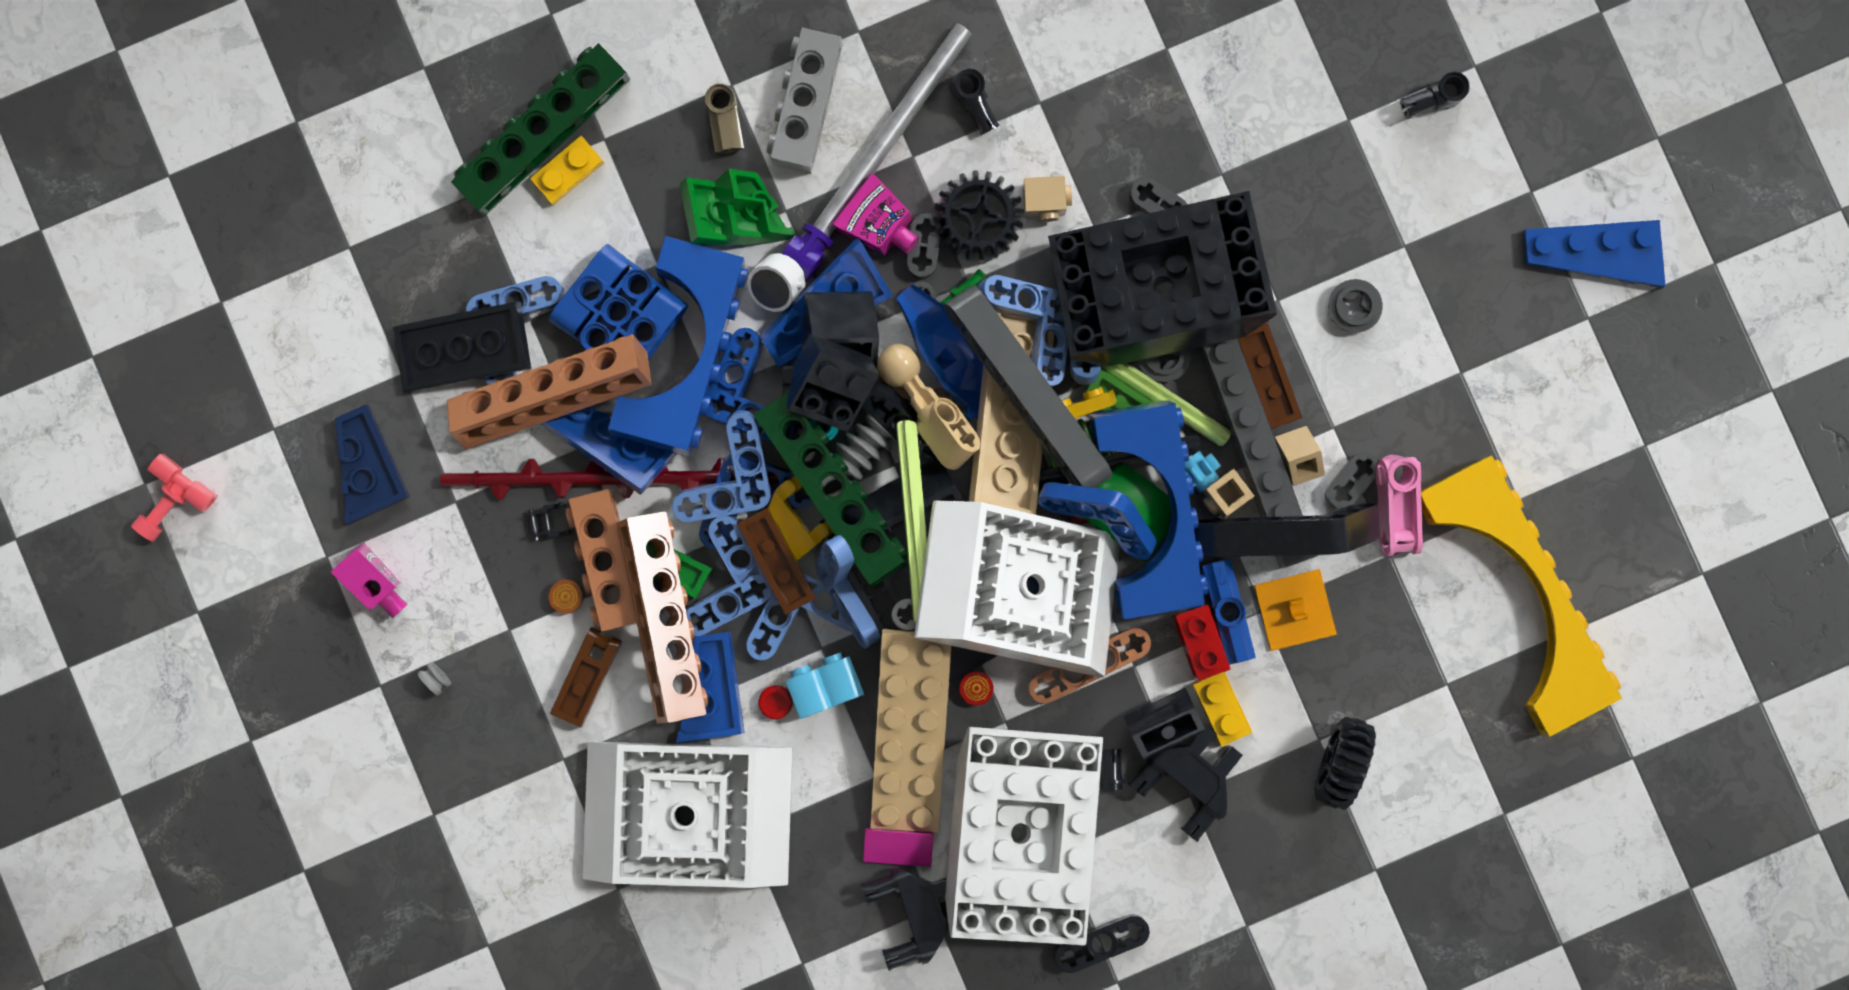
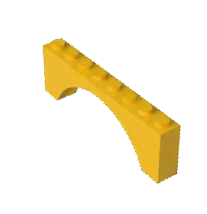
[1421,455,1622,737]

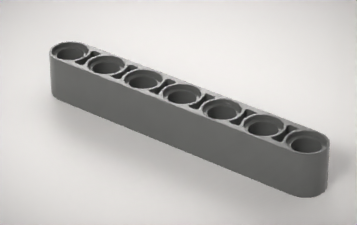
[944,285,1113,488]

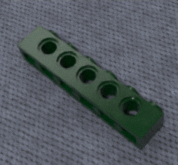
[451,43,630,217]
[754,392,907,588]

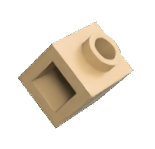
[1023,176,1072,222]
[1275,426,1325,486]
[1202,469,1254,518]

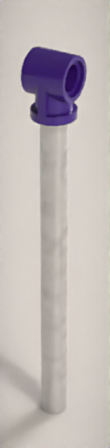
[782,23,972,282]

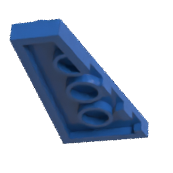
[1522,220,1666,289]
[760,238,893,367]
[540,406,677,495]

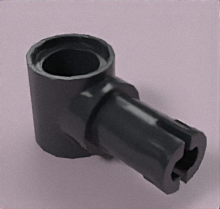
[949,68,1000,135]
[1400,71,1470,119]

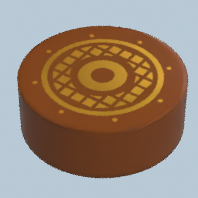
[548,580,584,614]

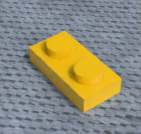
[530,135,604,206]
[1061,386,1117,418]
[1192,672,1253,747]

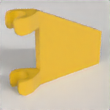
[769,476,833,561]

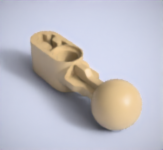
[877,343,980,470]

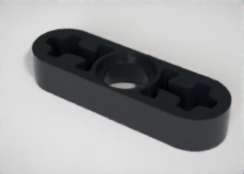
[863,382,937,462]
[1054,914,1150,973]

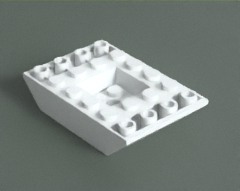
[914,501,1120,677]
[945,727,1103,945]
[583,741,793,888]

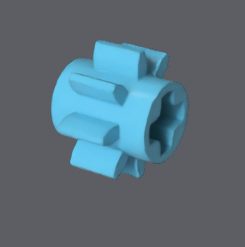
[1184,451,1221,493]

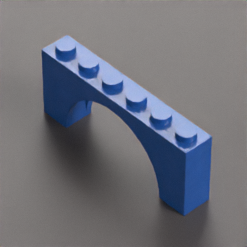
[608,236,749,457]
[1088,400,1208,620]

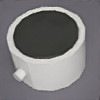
[747,253,805,312]

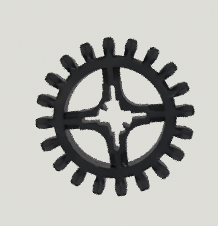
[933,170,1024,262]
[1314,716,1376,810]

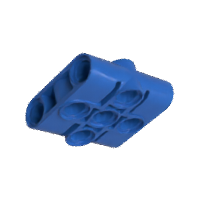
[548,244,689,361]

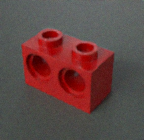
[1172,605,1231,681]

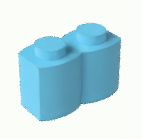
[786,652,864,719]

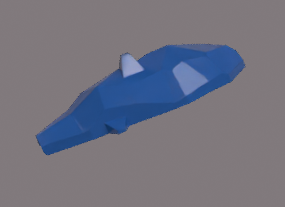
[896,285,983,420]

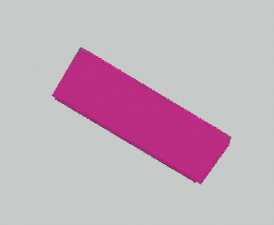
[863,827,934,867]

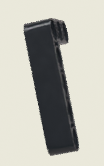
[1194,503,1380,557]

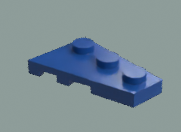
[676,632,745,743]

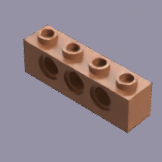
[566,489,637,632]

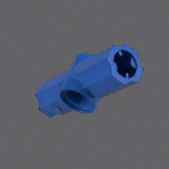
[1201,559,1256,665]

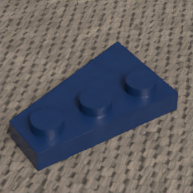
[335,404,410,525]

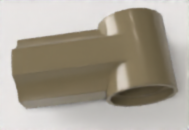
[705,83,745,154]

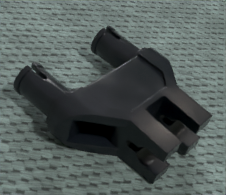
[1128,724,1243,842]
[861,867,949,971]

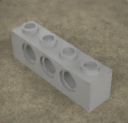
[766,27,843,173]

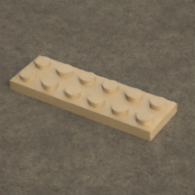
[969,310,1054,515]
[871,629,951,833]

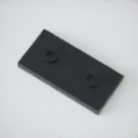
[393,301,531,393]

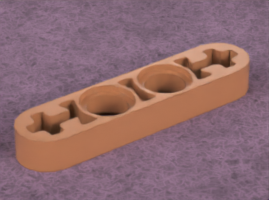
[1028,628,1151,704]

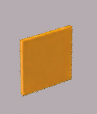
[1254,569,1337,651]

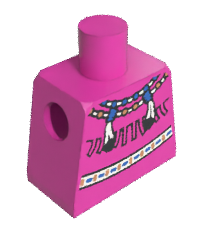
[833,173,919,256]
[331,543,408,618]

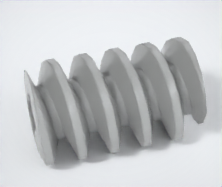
[820,414,893,484]

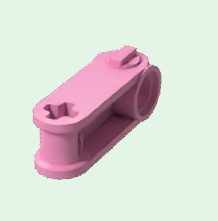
[1376,454,1423,557]

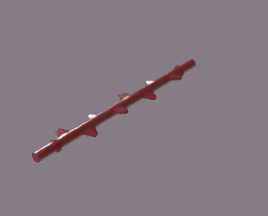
[440,458,779,500]

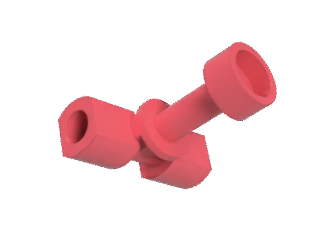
[131,454,218,542]

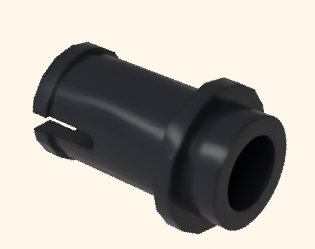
[1099,749,1126,791]

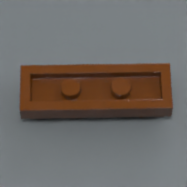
[1238,323,1303,429]
[737,507,816,615]

